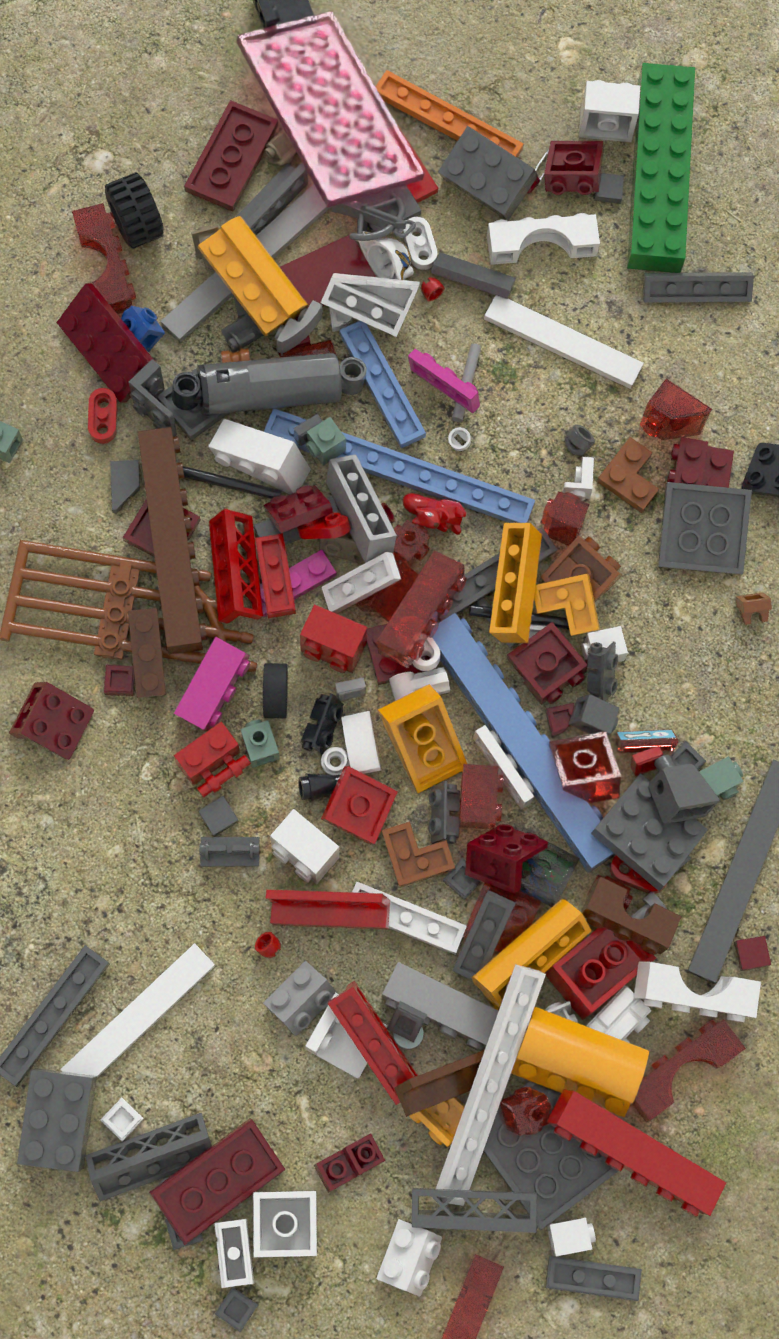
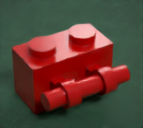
[174,721,251,798]

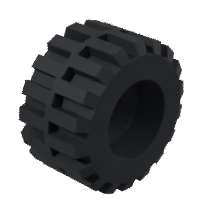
[105,172,164,249]

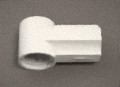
[389,667,450,701]

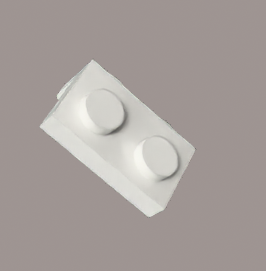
[376,1219,442,1296]

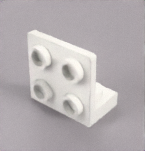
[305,992,387,1078]

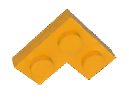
[534,574,600,636]

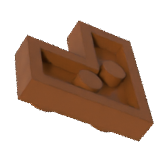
[597,437,659,513]
[382,821,456,888]

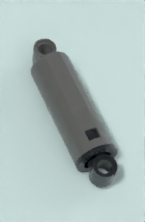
[172,353,367,415]

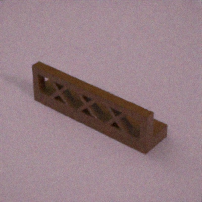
[395,1050,511,1117]

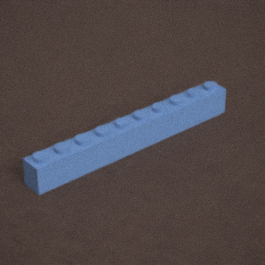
[428,613,615,873]

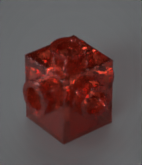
[393,519,430,570]
[500,1087,552,1136]

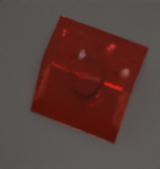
[640,379,713,440]
[549,732,621,803]

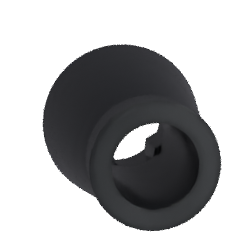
[298,773,340,802]

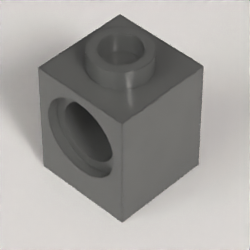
[569,694,619,738]

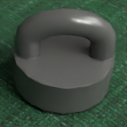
[565,424,595,456]

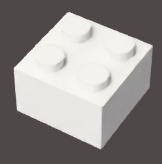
[579,80,640,142]
[270,809,339,884]
[253,1191,317,1257]

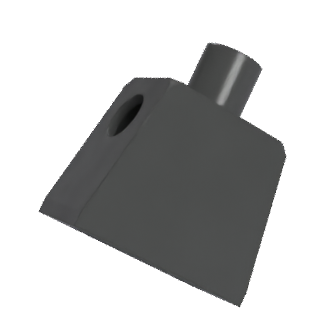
[649,755,720,824]

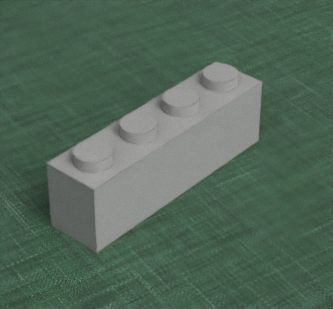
[326,454,397,563]
[382,962,499,1052]

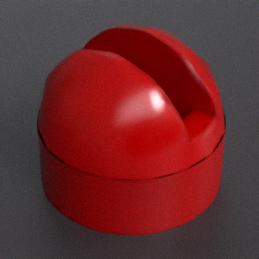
[421,277,445,302]
[255,931,281,958]

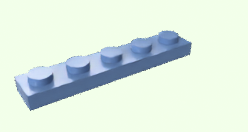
[339,321,426,448]

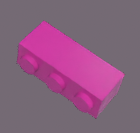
[174,637,251,731]

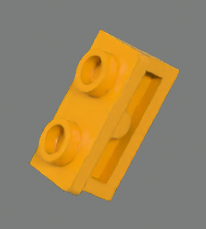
[409,1097,465,1147]

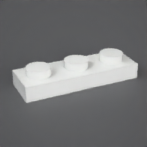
[322,552,401,614]
[473,725,534,809]

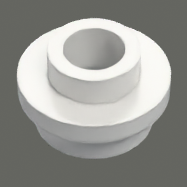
[321,747,350,775]

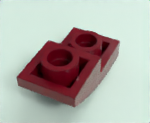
[314,1133,386,1193]

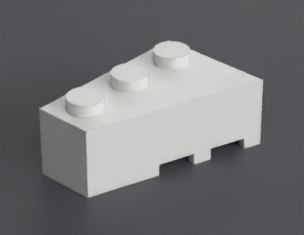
[321,273,420,337]
[208,419,311,494]

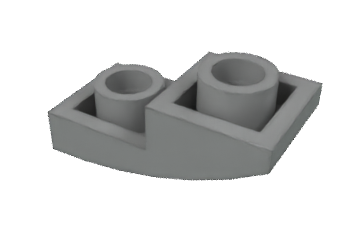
[275,300,323,354]

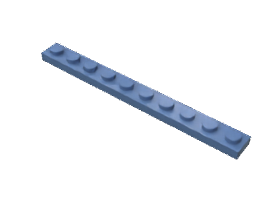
[264,409,535,523]

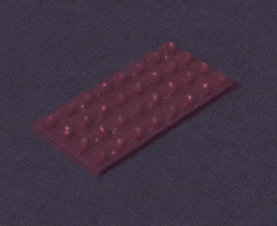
[236,11,425,208]

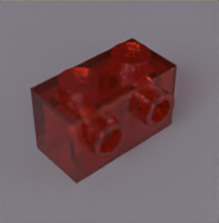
[540,491,590,546]
[459,764,504,829]

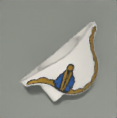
[359,231,414,280]

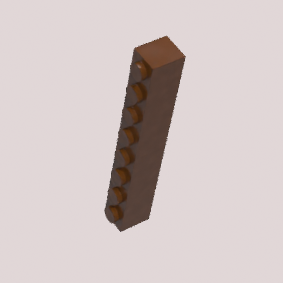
[137,427,207,655]

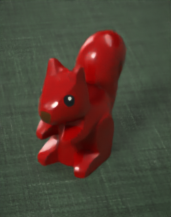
[402,493,466,535]

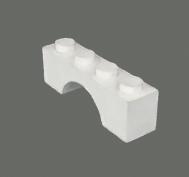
[487,213,600,265]
[634,962,761,1022]

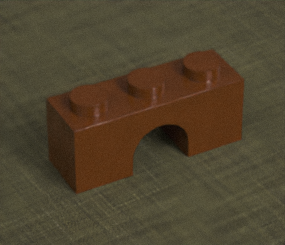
[128,608,166,698]
[581,877,682,955]

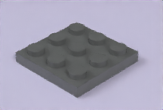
[658,482,752,575]
[591,773,708,891]

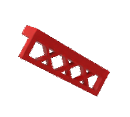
[209,509,263,624]
[265,889,390,930]
[328,981,418,1105]

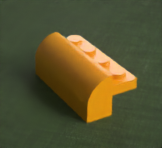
[198,216,308,336]
[472,899,592,1011]
[511,1007,649,1117]

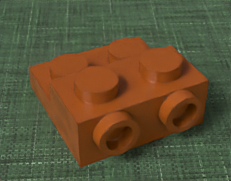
[541,535,623,602]

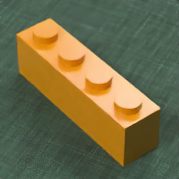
[489,523,542,643]

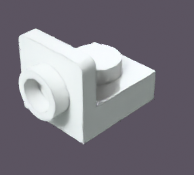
[562,457,594,501]

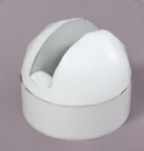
[448,427,471,451]

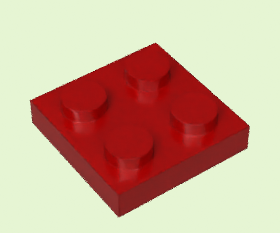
[321,766,398,845]

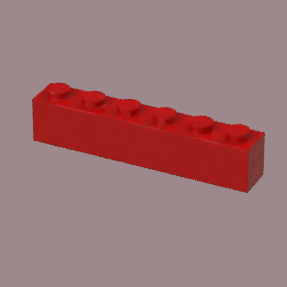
[547,1089,727,1217]

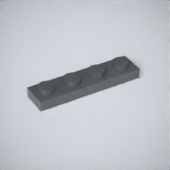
[643,272,754,303]

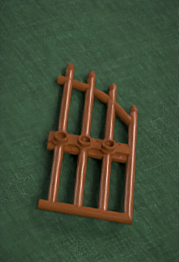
[0,540,257,672]

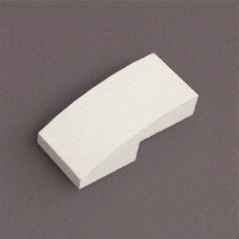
[341,711,381,774]

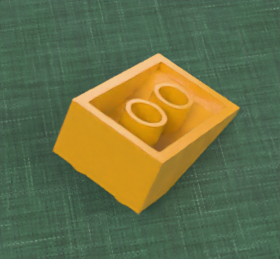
[378,684,469,793]

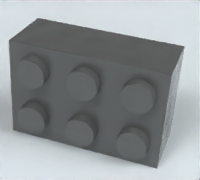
[438,126,538,221]
[17,1068,97,1172]

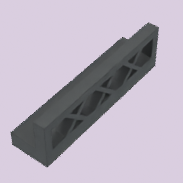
[236,163,308,235]
[85,1113,212,1201]
[412,1188,538,1233]

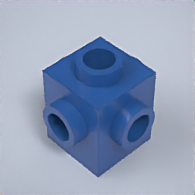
[121,306,165,352]

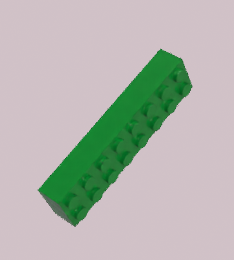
[627,63,695,273]

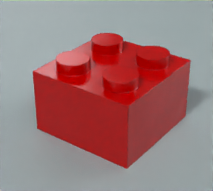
[300,604,367,674]

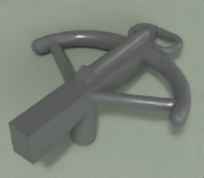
[332,193,416,241]

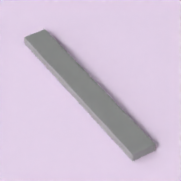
[160,183,333,343]

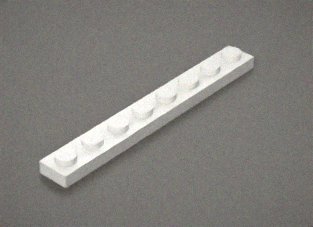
[436,964,546,1206]

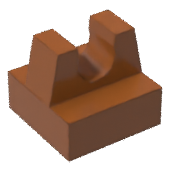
[736,592,772,625]

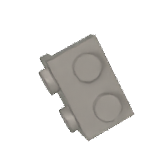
[263,961,337,1036]

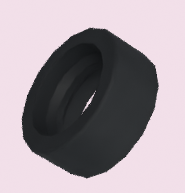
[263,663,288,718]

